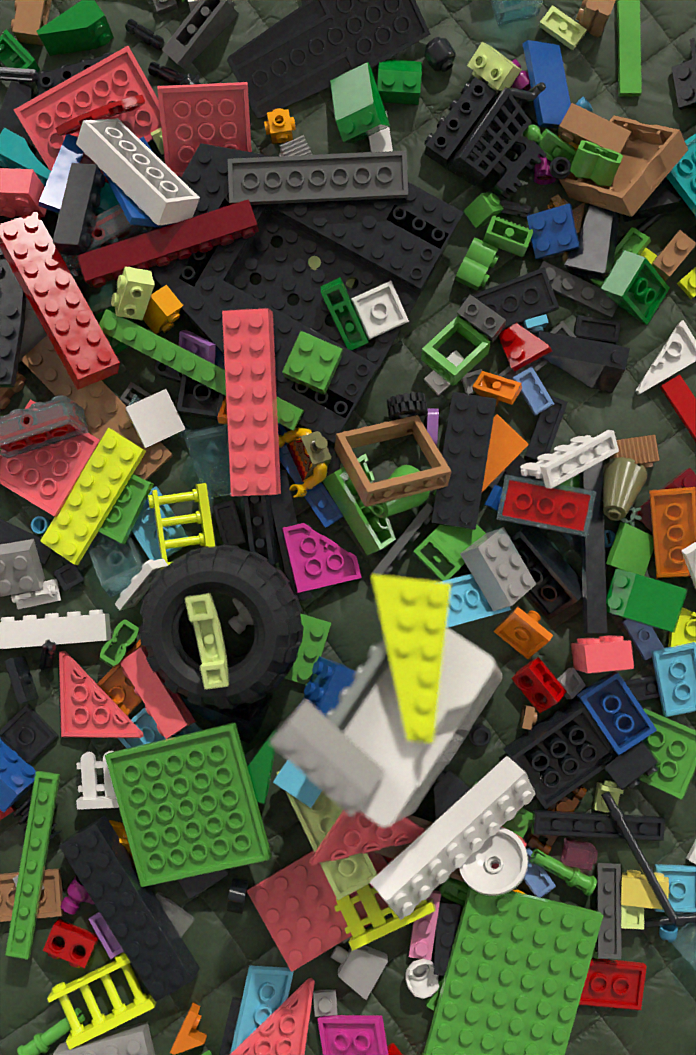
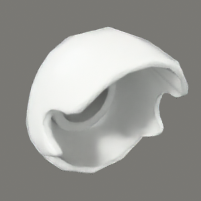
[405,959,439,999]

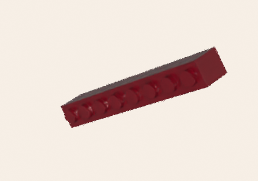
[77,199,259,288]

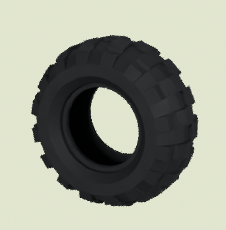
[139,545,304,709]

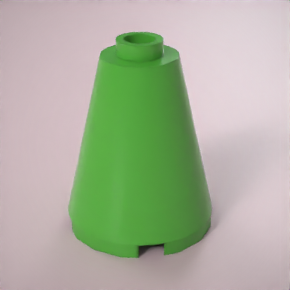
[371,465,430,518]

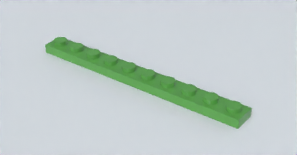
[99,309,304,431]

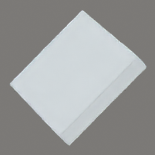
[351,281,409,340]
[125,389,185,448]

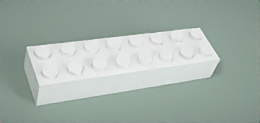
[370,756,536,920]

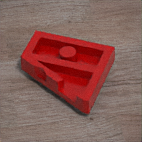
[498,323,552,371]

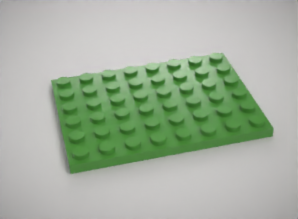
[423,887,603,1055]

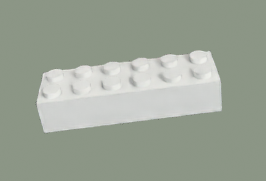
[76,118,200,225]

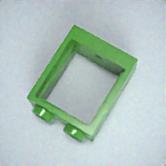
[421,316,490,386]

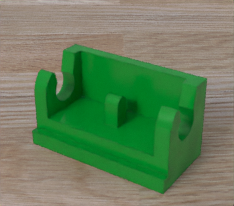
[0,30,41,83]

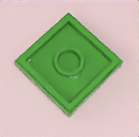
[606,522,654,576]

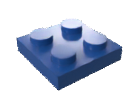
[527,204,580,260]

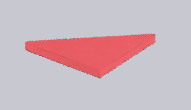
[59,651,144,738]
[309,810,426,866]
[230,978,315,1055]

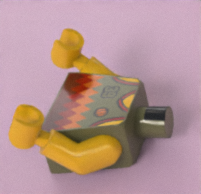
[278,427,331,497]

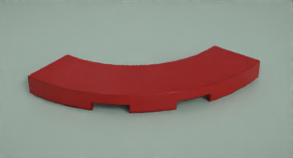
[55,94,145,136]

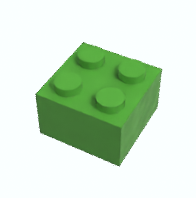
[282,331,343,395]

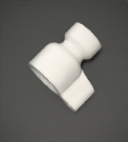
[228,598,254,634]

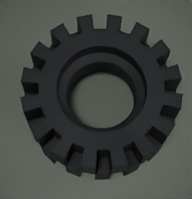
[386,392,428,421]

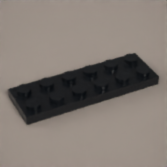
[431,392,497,530]

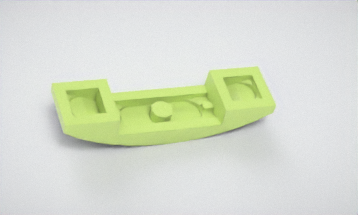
[185,594,229,689]

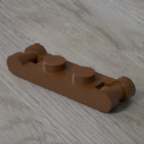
[526,785,587,855]

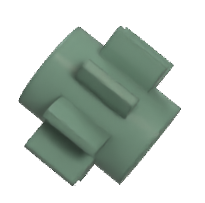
[615,503,642,527]

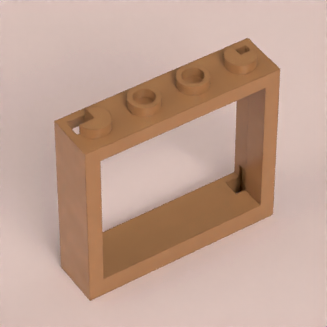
[334,415,451,507]

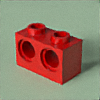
[511,657,567,713]
[43,919,99,968]

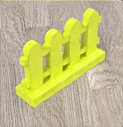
[334,884,436,951]

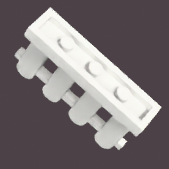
[520,430,619,488]
[76,751,119,809]

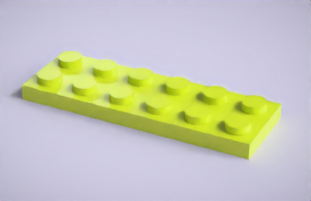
[40,428,146,565]

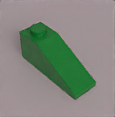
[320,277,369,350]

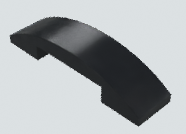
[0,518,53,564]

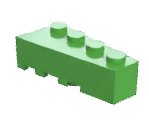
[323,453,396,555]

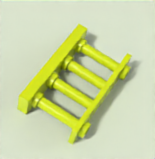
[148,483,215,565]
[47,952,156,1050]

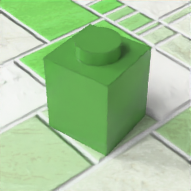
[464,192,504,228]

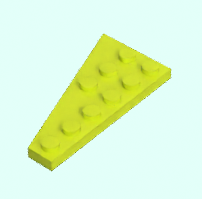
[371,575,451,743]

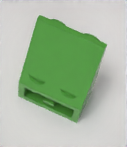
[412,525,486,581]

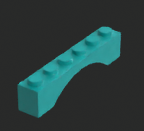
[0,128,121,220]

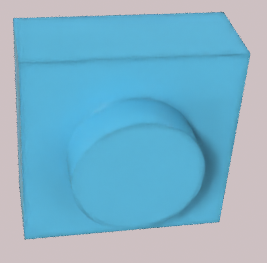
[522,314,549,334]

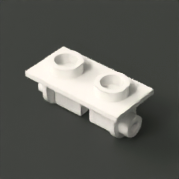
[11,579,61,609]

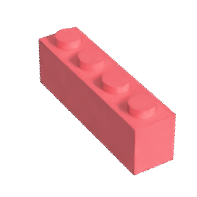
[120,647,196,739]

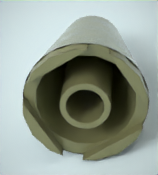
[603,457,647,520]

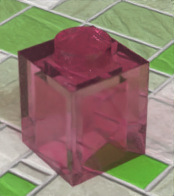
[561,838,598,870]

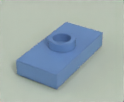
[512,366,554,416]
[622,619,664,660]
[523,847,556,898]

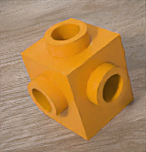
[264,108,296,144]

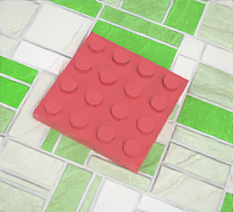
[157,82,252,177]
[0,399,101,517]

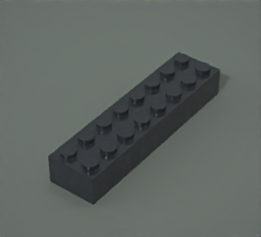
[59,815,200,1002]

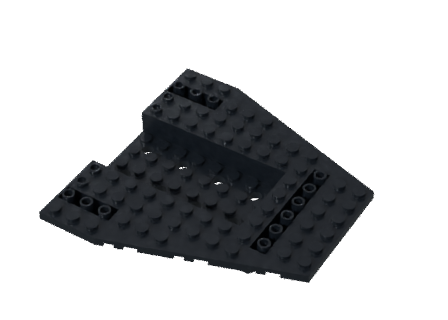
[148,143,464,444]

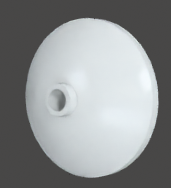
[459,827,528,896]

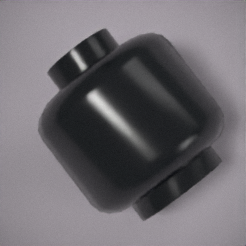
[424,37,456,72]

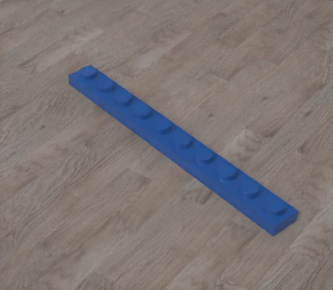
[212,342,344,528]

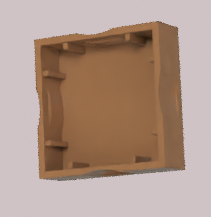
[560,116,688,217]

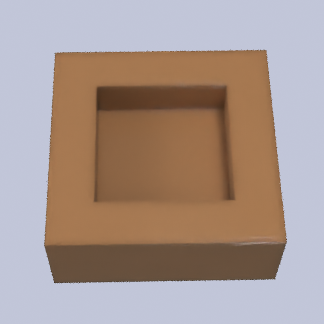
[519,704,537,730]

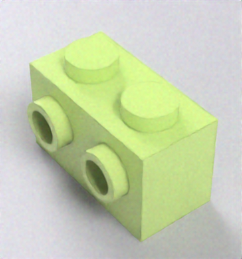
[467,42,521,93]
[111,267,154,320]

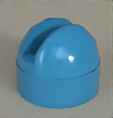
[575,96,594,112]
[31,516,51,534]
[604,530,616,548]
[659,925,678,943]

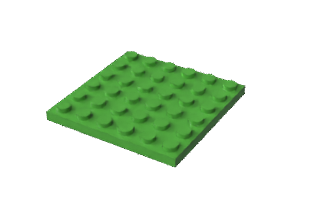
[105,723,272,887]

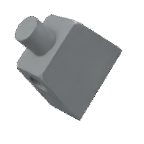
[331,945,388,999]

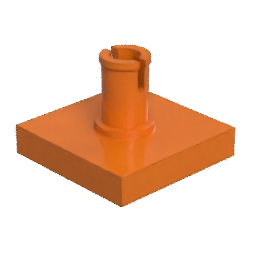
[493,607,553,659]

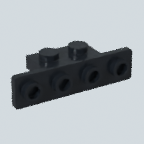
[672,38,696,110]

